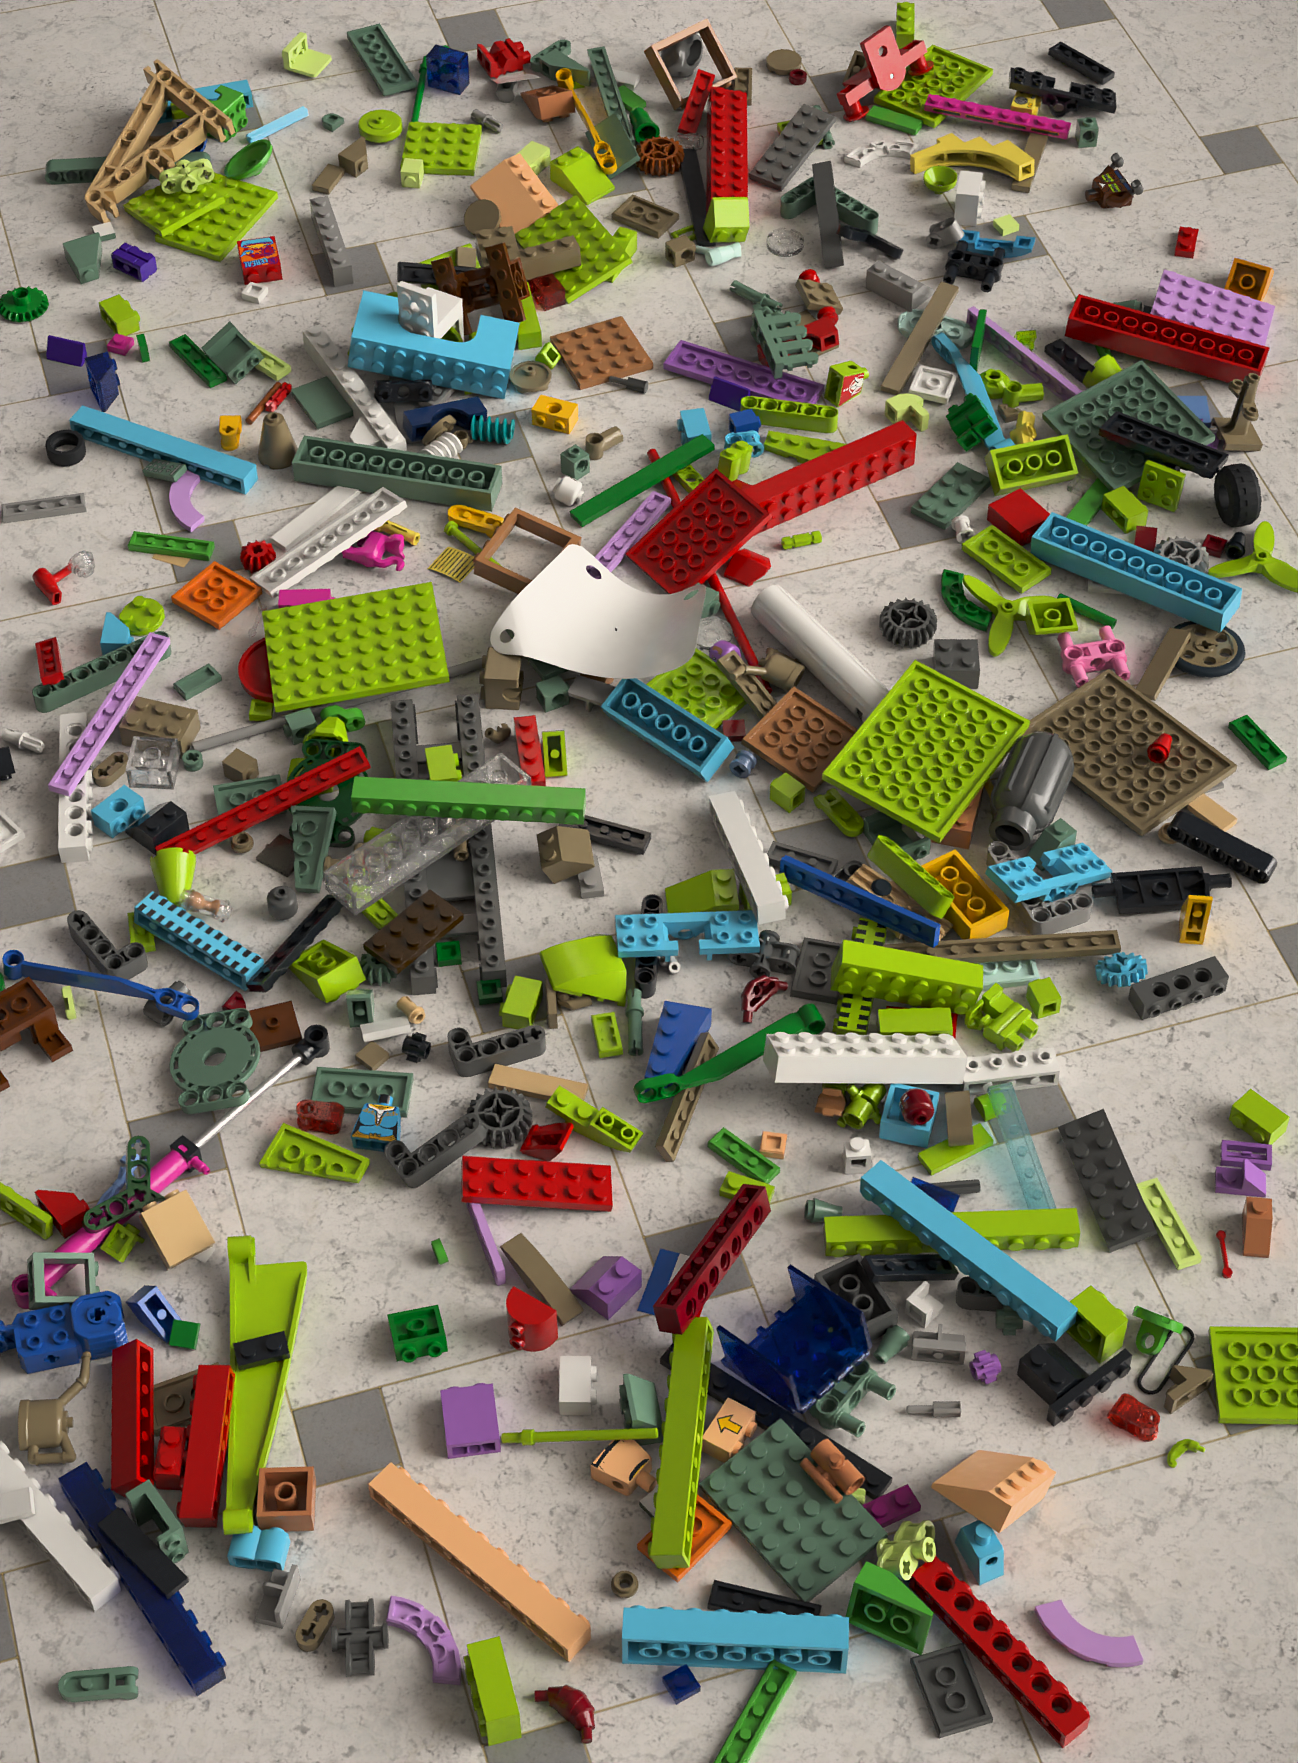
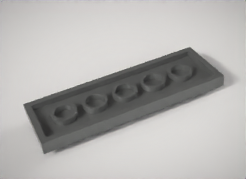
[749,104,836,192]
[1058,1109,1157,1253]

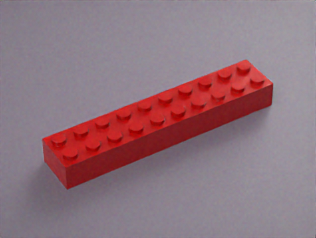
[706,86,748,216]
[1065,294,1270,383]
[742,420,917,536]

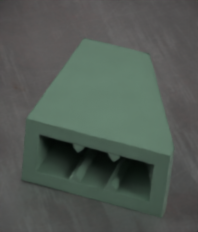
[63,232,103,284]

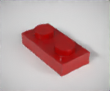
[1174,226,1199,259]

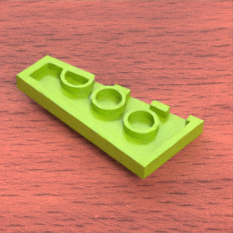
[764,431,846,464]
[259,1123,370,1184]

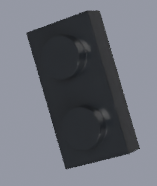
[233,1331,290,1371]

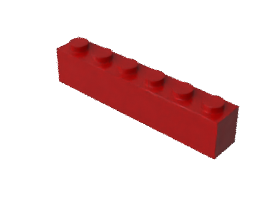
[111,1339,154,1498]
[176,1365,235,1528]

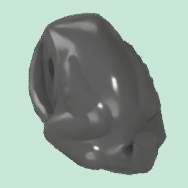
[660,34,703,78]

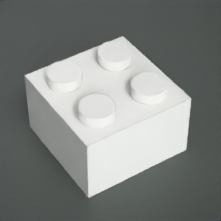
[954,170,986,227]

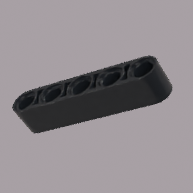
[1167,811,1277,884]
[634,894,663,999]

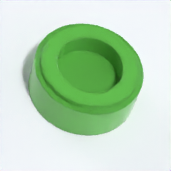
[431,1238,449,1265]

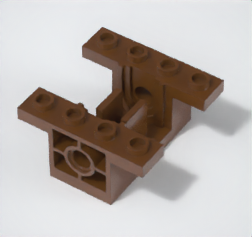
[431,242,530,336]
[0,976,73,1092]

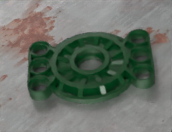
[287,739,368,848]

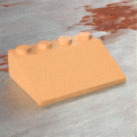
[470,153,559,234]
[931,1450,1056,1533]

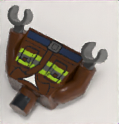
[1085,153,1143,209]

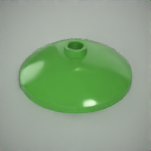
[224,139,273,180]

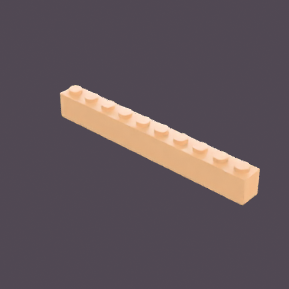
[368,1462,591,1662]

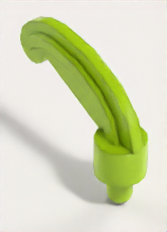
[1167,1439,1205,1468]

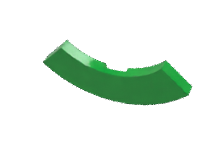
[941,569,993,632]

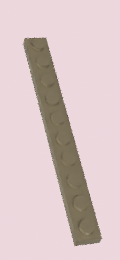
[883,930,1121,963]

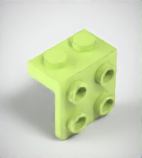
[282,32,332,78]

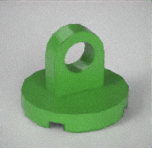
[1132,1306,1184,1355]

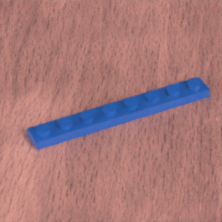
[779,855,941,948]

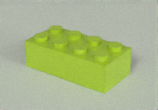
[984,434,1078,496]

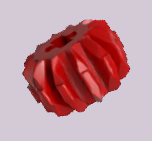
[240,540,276,574]

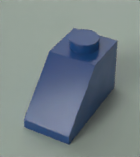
[126,1285,182,1343]

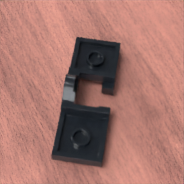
[1009,67,1117,117]

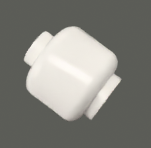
[552,476,584,506]

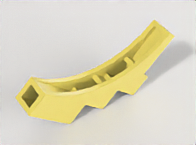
[910,133,1034,181]

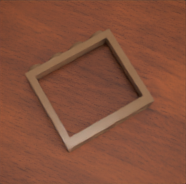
[644,19,737,110]
[473,507,582,594]

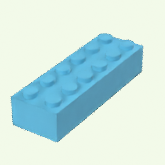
[601,678,734,782]

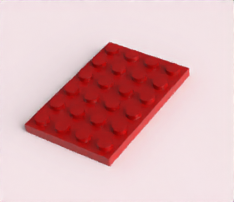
[625,469,772,594]

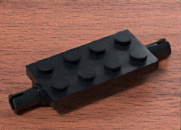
[1091,866,1232,915]

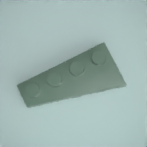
[291,806,336,893]

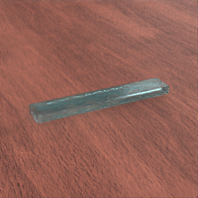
[987,1082,1057,1210]

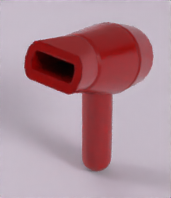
[32,565,73,605]

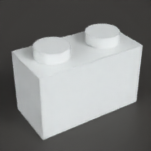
[559,1356,597,1415]

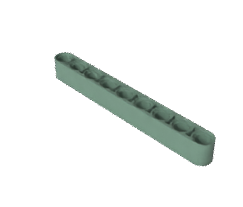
[45,151,211,185]

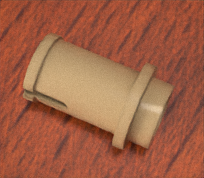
[397,996,425,1024]

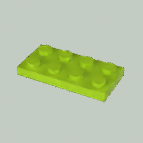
[961,525,1052,594]

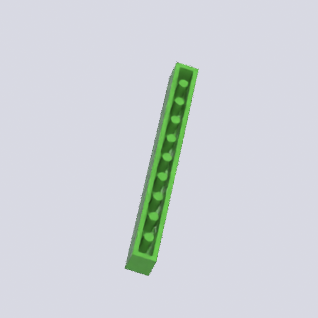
[351,776,586,825]

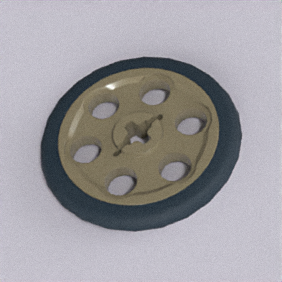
[1174,621,1246,678]

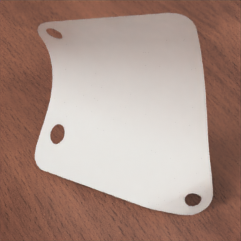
[490,544,706,679]

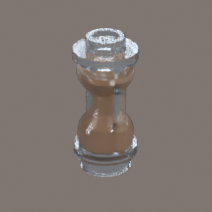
[178,888,232,923]

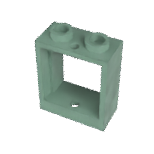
[27,1252,100,1310]

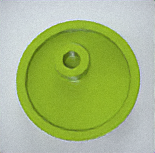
[119,596,165,636]

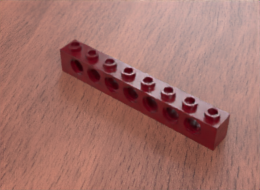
[653,1184,771,1335]

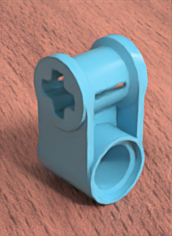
[724,430,764,458]

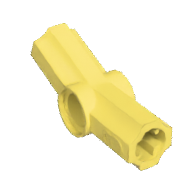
[1010,410,1037,445]

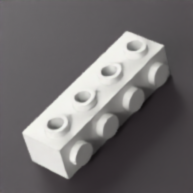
[959,1048,1060,1096]

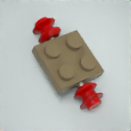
[795,269,843,325]

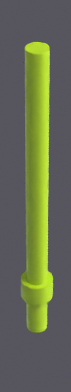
[501,1428,658,1446]

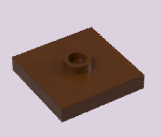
[249,1000,302,1052]

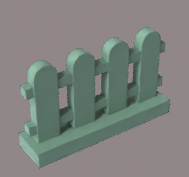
[752,310,819,379]

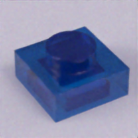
[662,1664,701,1705]

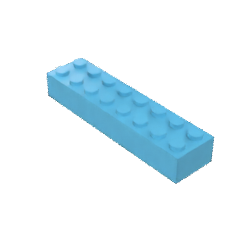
[622,1605,849,1674]

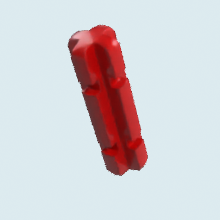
[264,382,292,412]

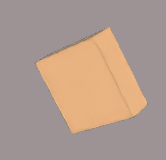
[759,1131,787,1159]

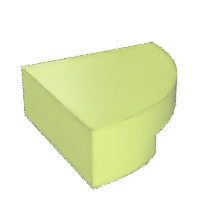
[61,986,76,1020]

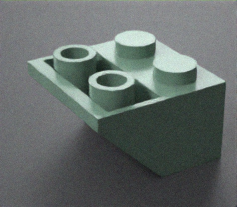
[619,1374,664,1446]

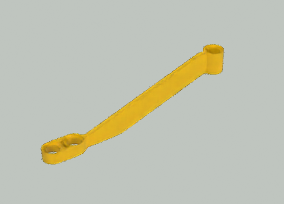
[556,68,617,175]

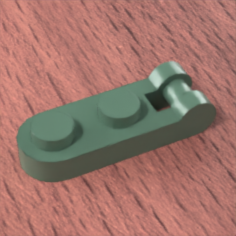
[58,1666,139,1702]

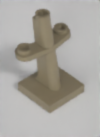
[1210,373,1263,451]

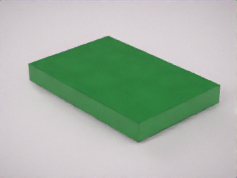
[970,309,987,372]

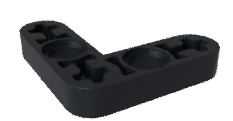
[836,224,904,259]

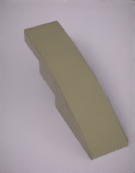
[500,1233,584,1326]

